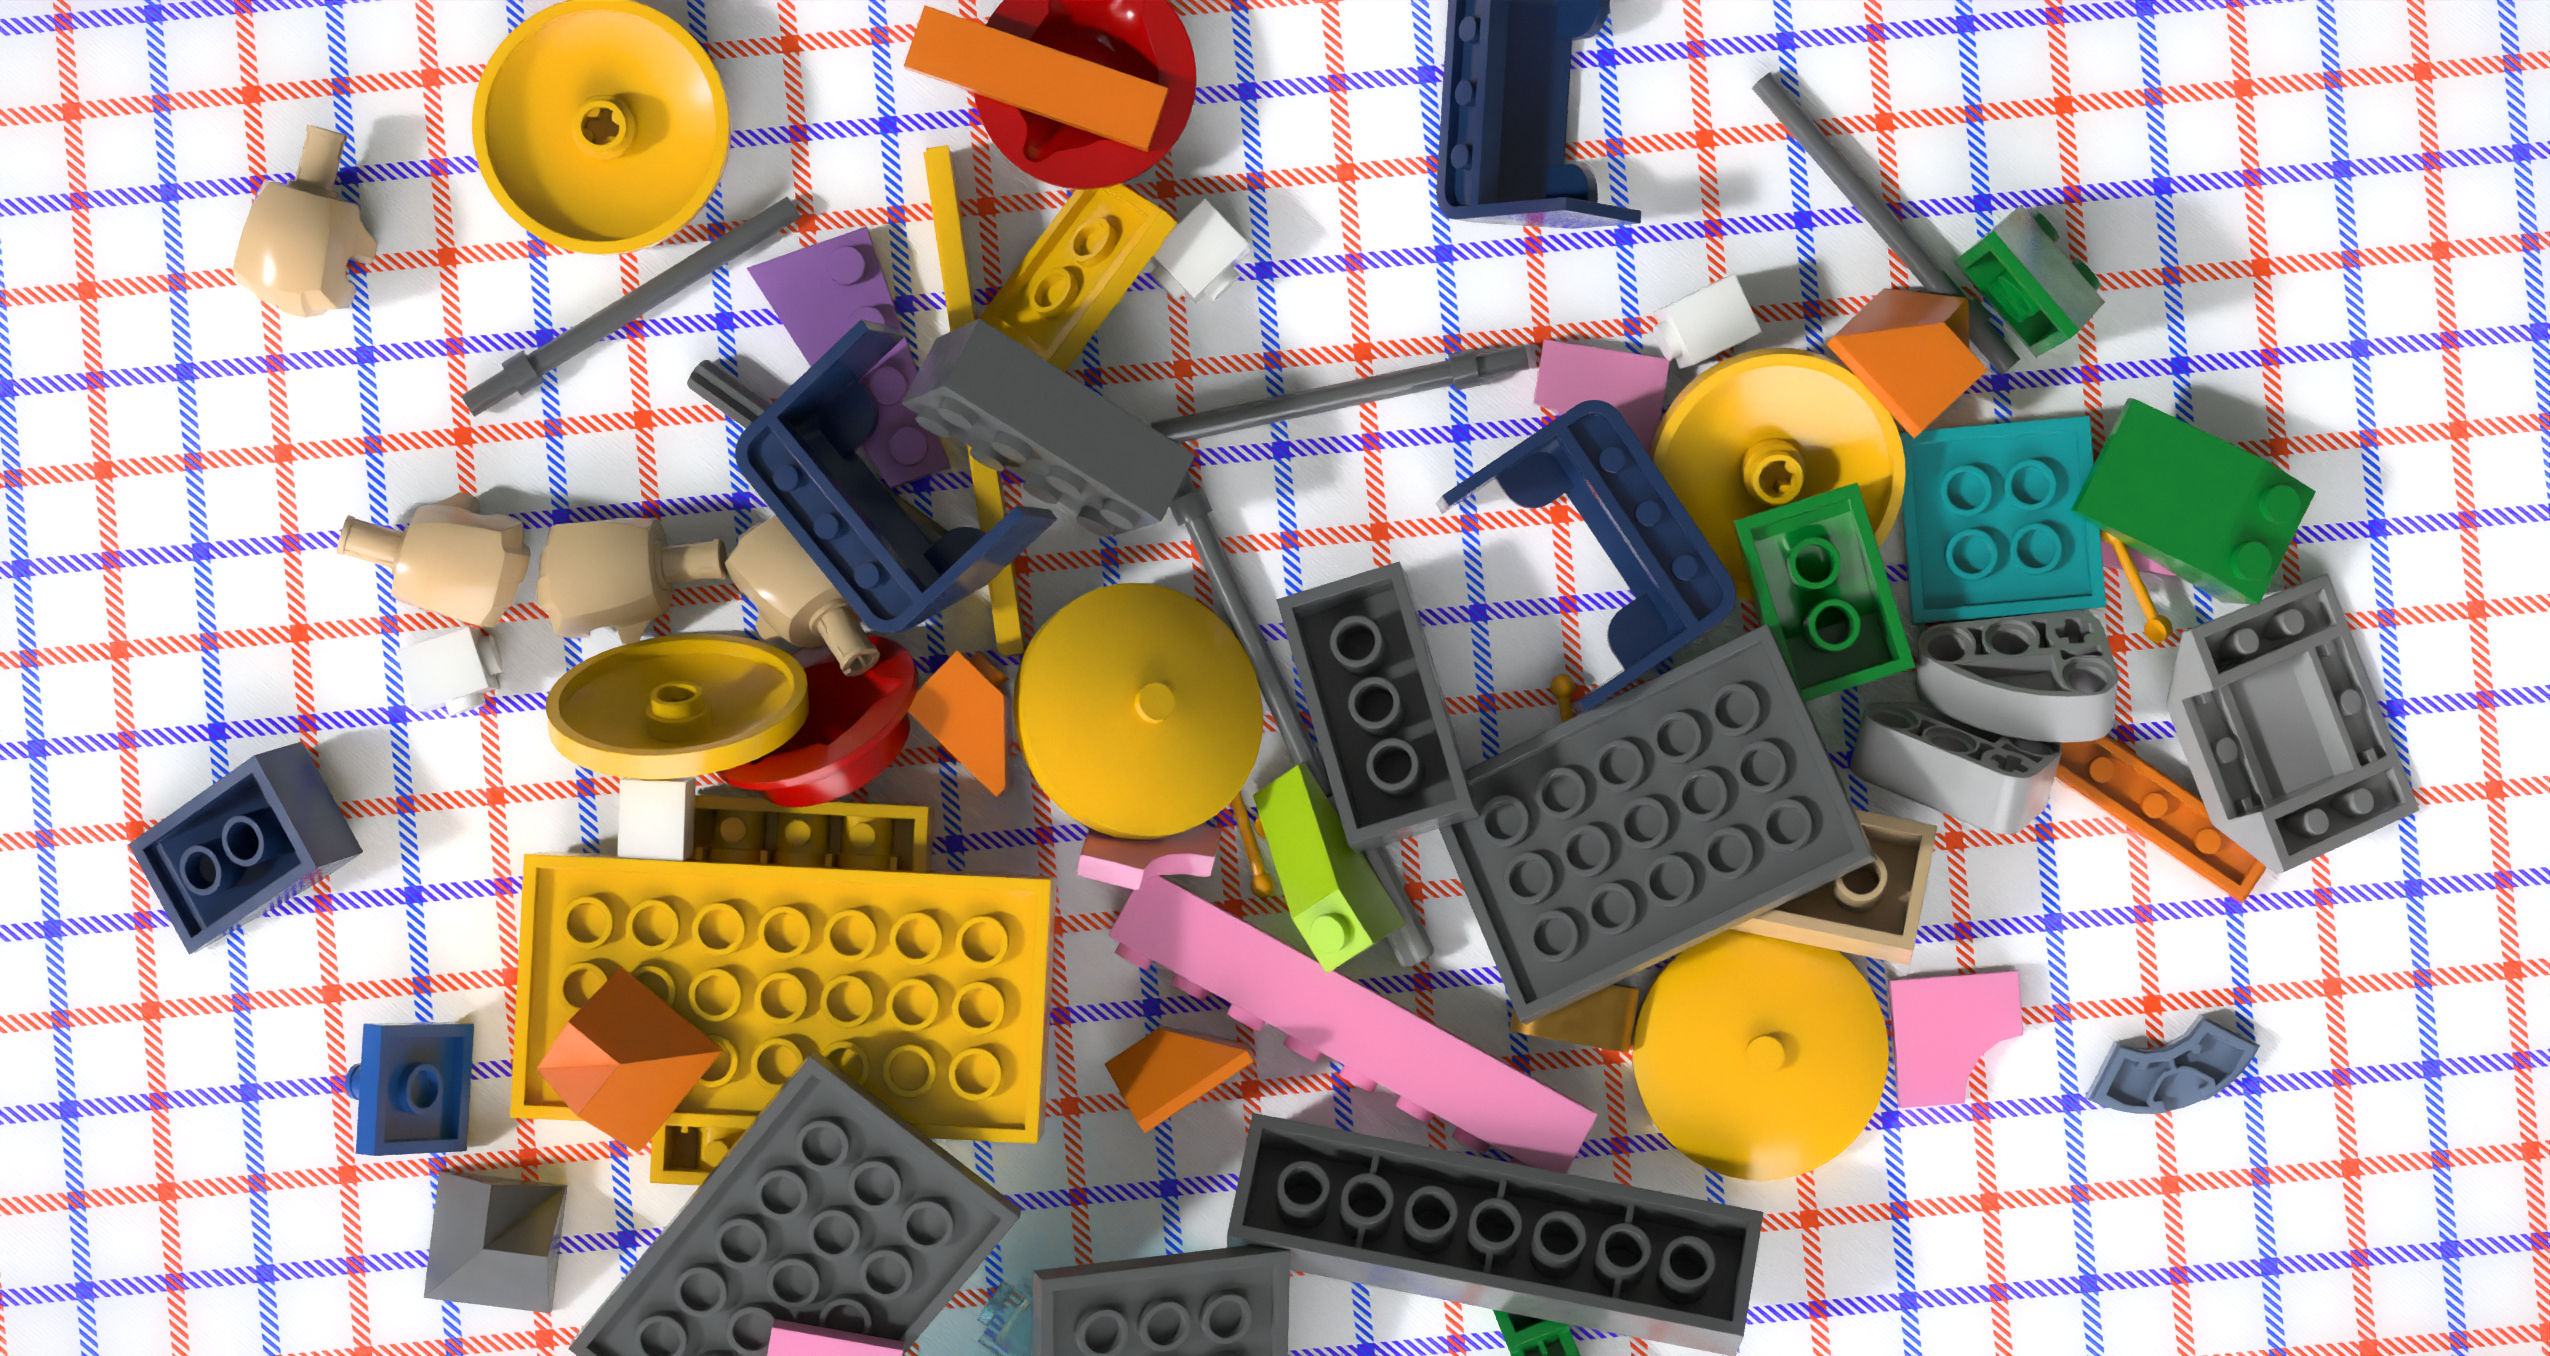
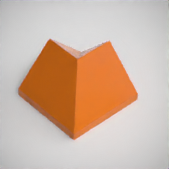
[1826,288,1988,438]
[536,966,724,1153]
[1104,1025,1254,1133]

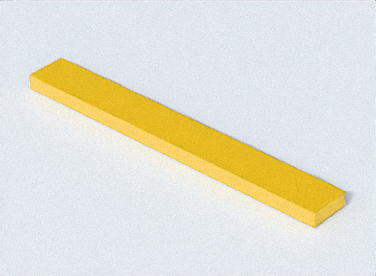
[923,145,1027,657]

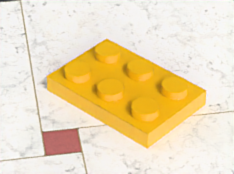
[978,184,1178,372]

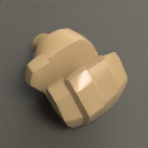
[233,124,378,318]
[337,492,531,627]
[724,515,880,677]
[536,518,728,644]

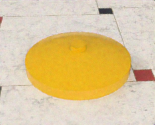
[472,0,732,256]
[1649,348,1906,601]
[1013,583,1263,840]
[546,634,810,779]
[1631,929,1889,1181]

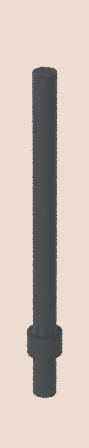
[1751,71,2021,376]
[461,196,801,417]
[1151,344,1529,443]
[1169,471,1333,795]

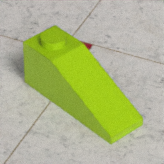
[1253,762,1406,974]

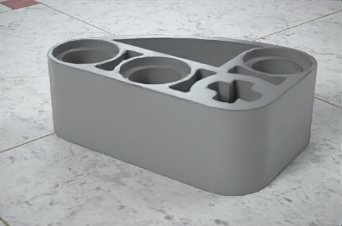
[1916,611,2118,743]
[1850,702,2063,835]

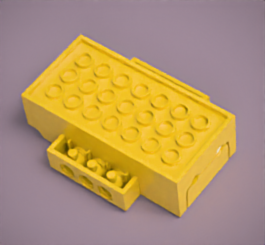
[510,795,1057,1186]

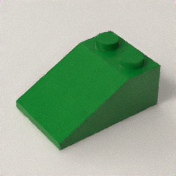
[1954,205,2105,358]
[2071,398,2316,605]
[1733,482,1916,701]

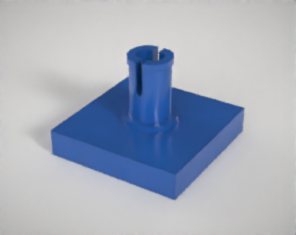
[345,1022,474,1156]

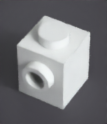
[1150,199,1250,304]
[1653,274,1762,369]
[395,626,503,716]
[617,777,696,861]

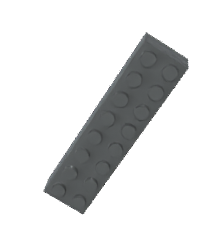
[1227,1113,1764,1356]

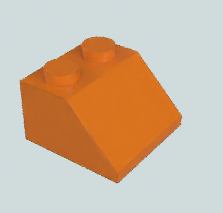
[908,650,1013,797]

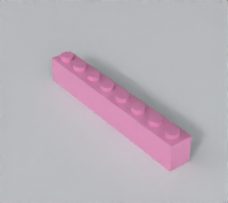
[1108,875,1598,1173]

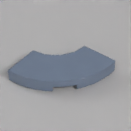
[2085,1015,2260,1114]

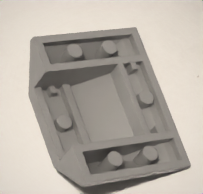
[2166,573,2420,874]

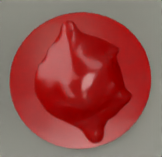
[974,0,1197,191]
[715,635,918,807]

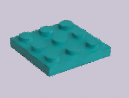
[1899,416,2106,624]

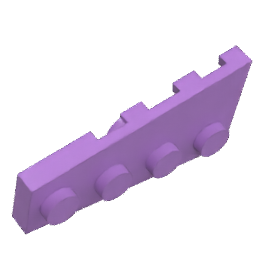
[746,226,951,489]

